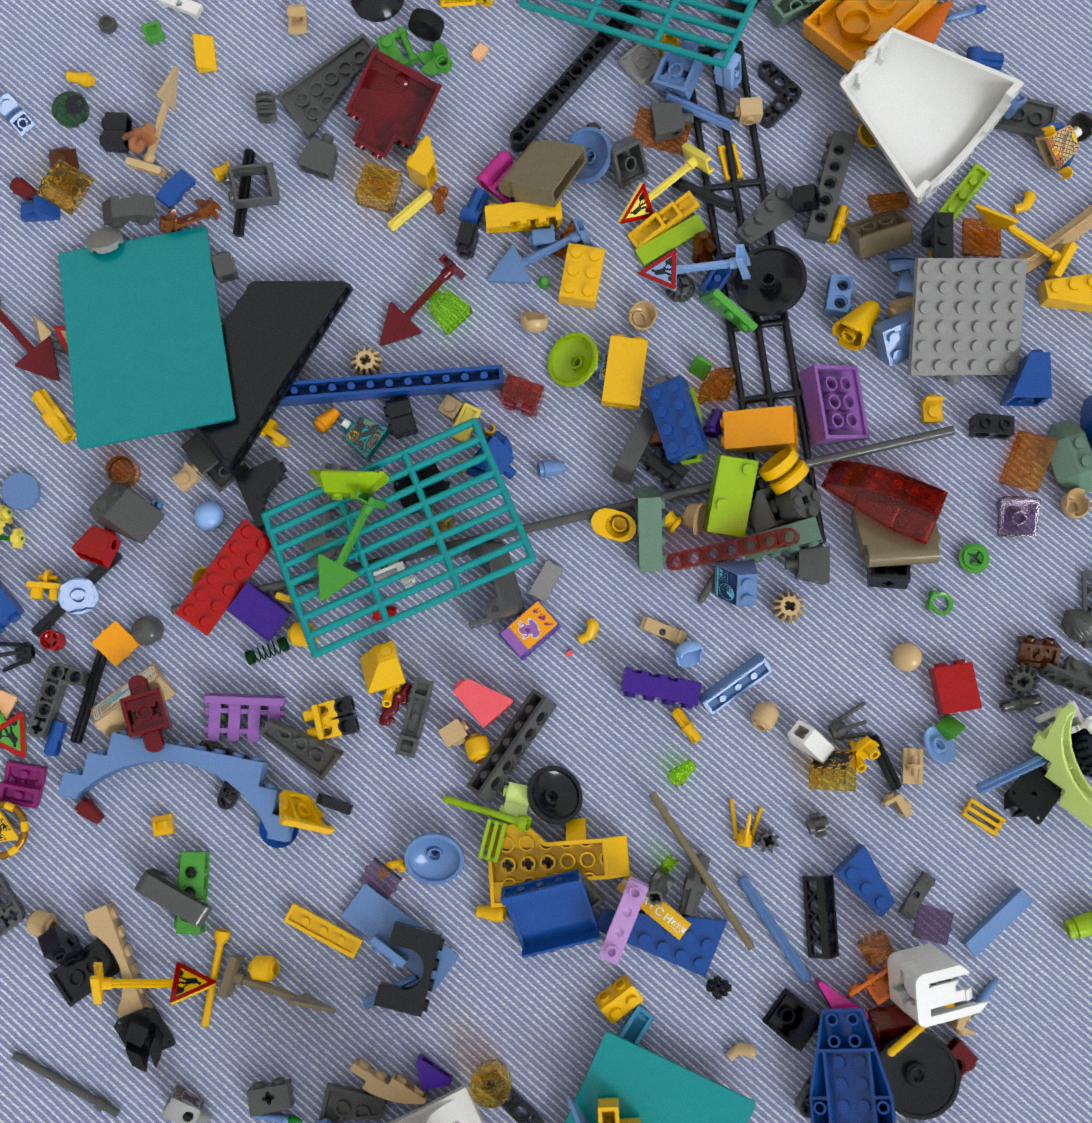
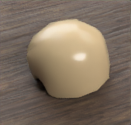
[628,300,658,331]
[520,312,549,333]
[1060,488,1090,519]
[892,642,922,672]

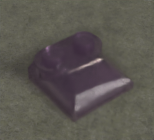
[996,496,1041,537]

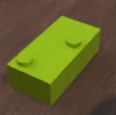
[703,453,759,537]

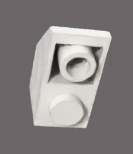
[787,720,835,764]

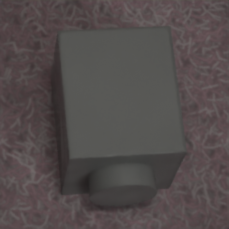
[211,251,239,284]

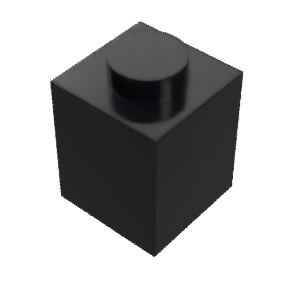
[790,184,820,213]

